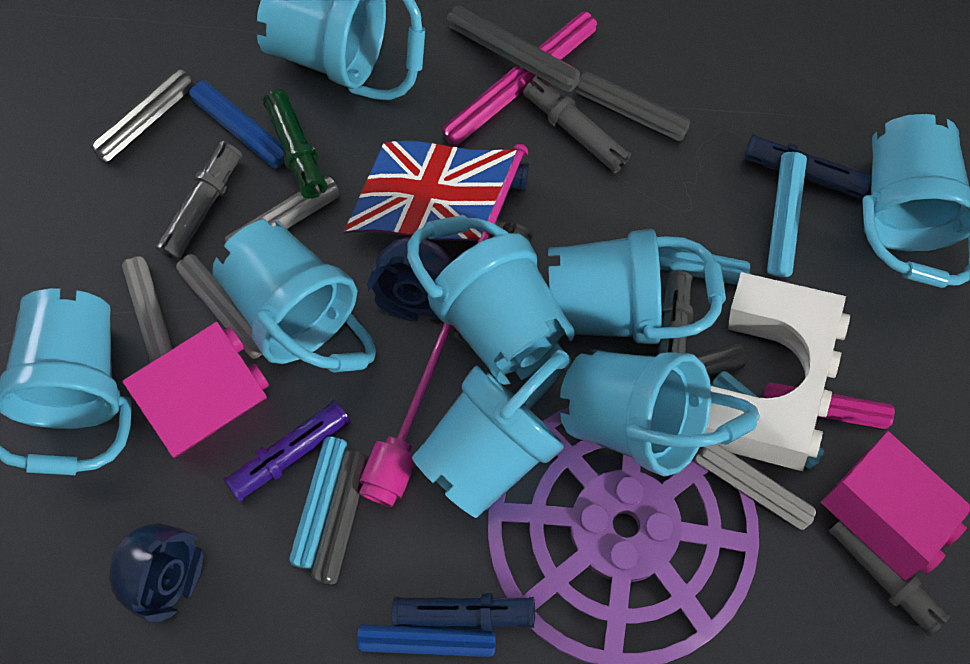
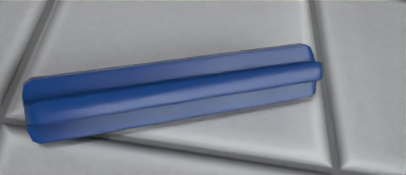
[189,80,285,169]
[357,625,496,657]

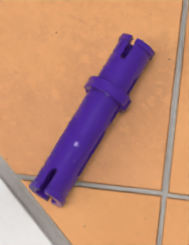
[223,400,350,502]

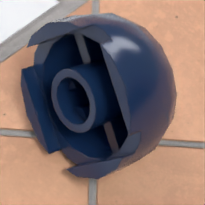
[367,237,452,321]
[109,523,203,622]

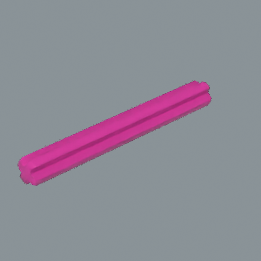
[442,11,597,146]

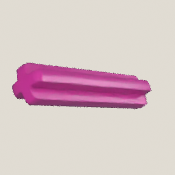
[762,382,895,429]

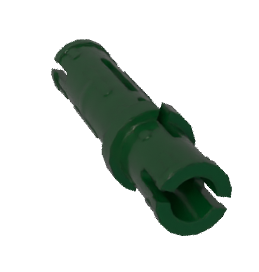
[263,89,327,199]

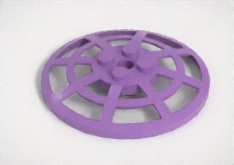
[488,407,759,664]

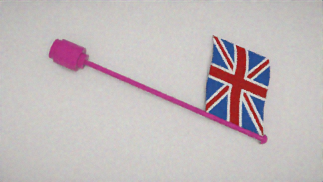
[344,141,528,507]

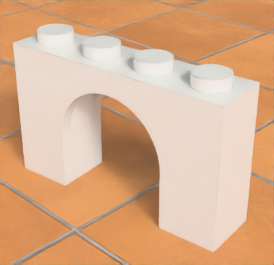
[705,272,851,471]

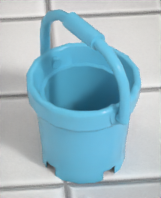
[257,0,425,100]
[862,114,970,288]
[407,215,575,385]
[212,219,377,373]
[548,228,726,344]
[0,288,132,476]
[412,350,571,518]
[560,350,760,476]

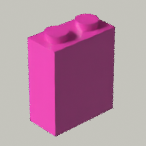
[122,322,269,458]
[821,431,970,581]

